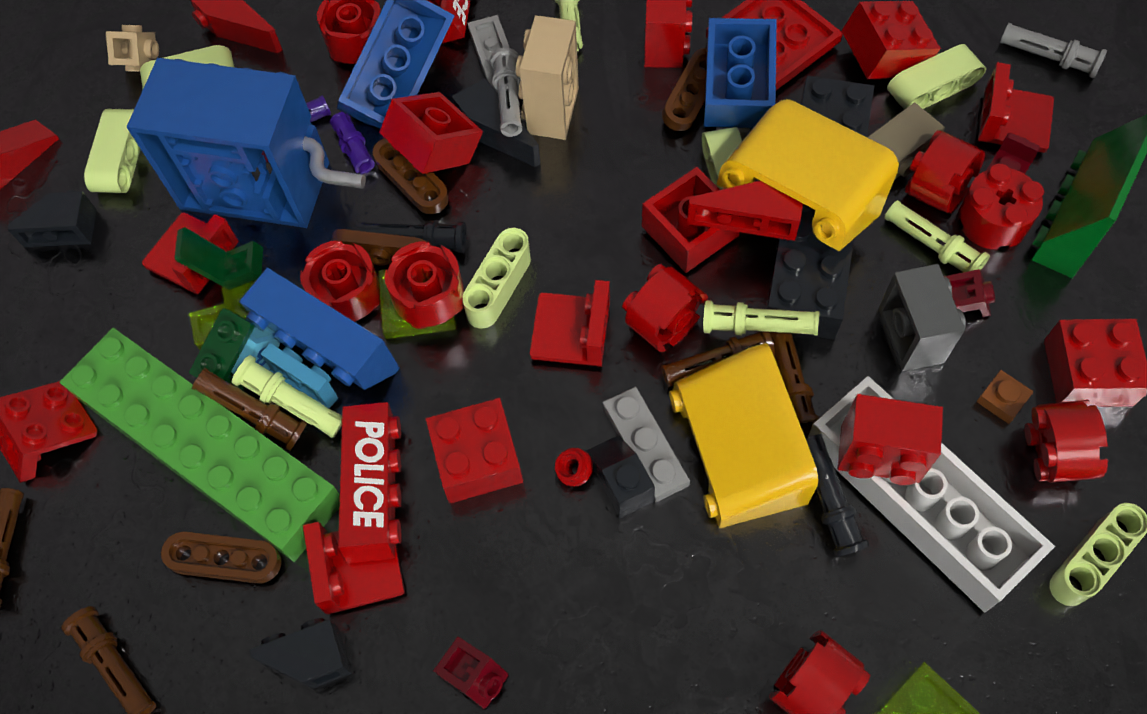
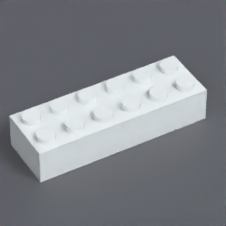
[808,376,1055,613]

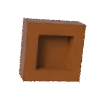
[977,370,1034,424]

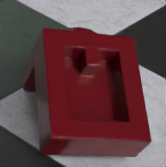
[987,133,1040,174]
[944,269,996,317]
[433,636,508,709]

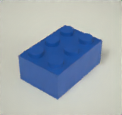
[704,18,777,128]

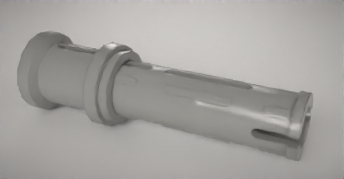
[1000,23,1107,78]
[490,48,522,137]

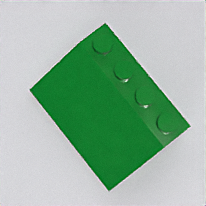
[1032,114,1147,279]

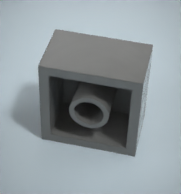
[878,264,966,372]

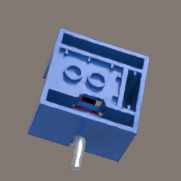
[127,57,366,228]

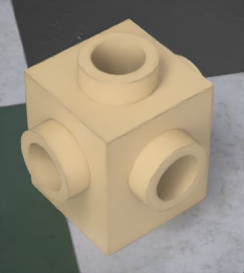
[106,25,159,71]

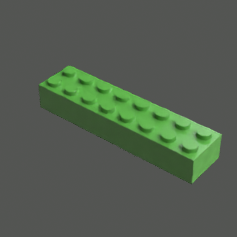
[59,328,340,562]

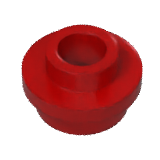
[555,448,593,487]

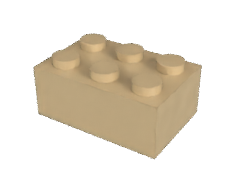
[516,15,579,140]

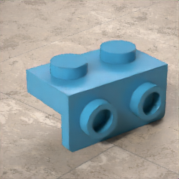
[261,343,338,408]

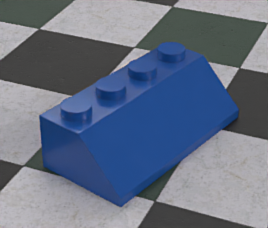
[337,0,455,128]
[239,267,400,390]

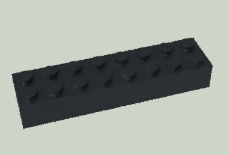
[766,76,874,340]

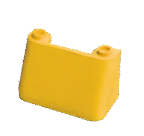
[717,99,899,251]
[669,343,818,529]

